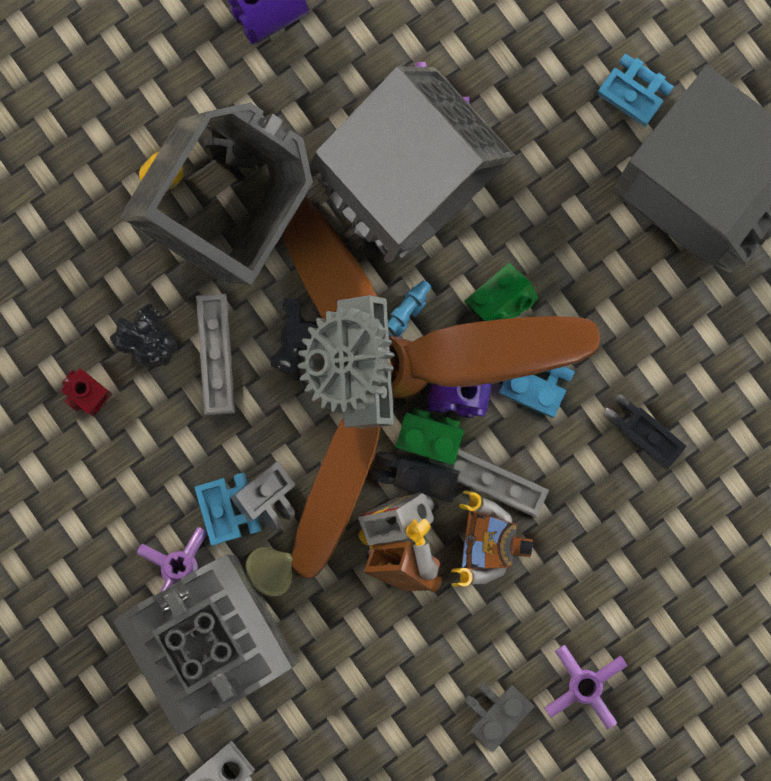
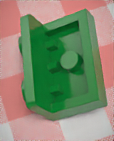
[464,263,538,321]
[395,407,465,465]

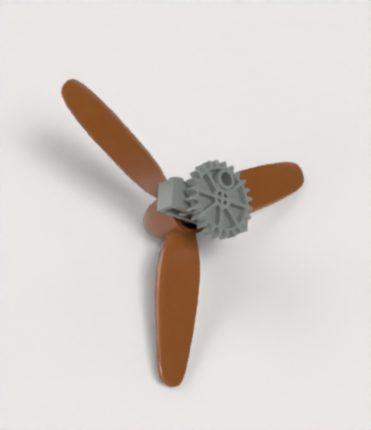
[281,195,600,578]

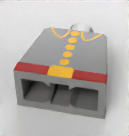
[358,493,434,545]

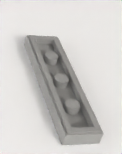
[196,293,235,416]
[429,450,549,518]

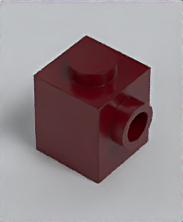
[61,368,113,417]

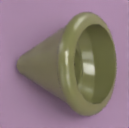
[245,547,293,597]

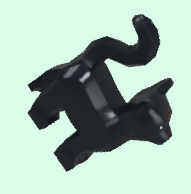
[270,298,325,380]

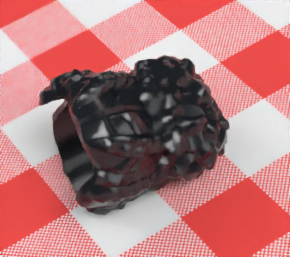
[110,303,178,368]

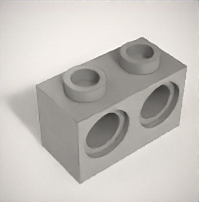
[184,741,255,781]

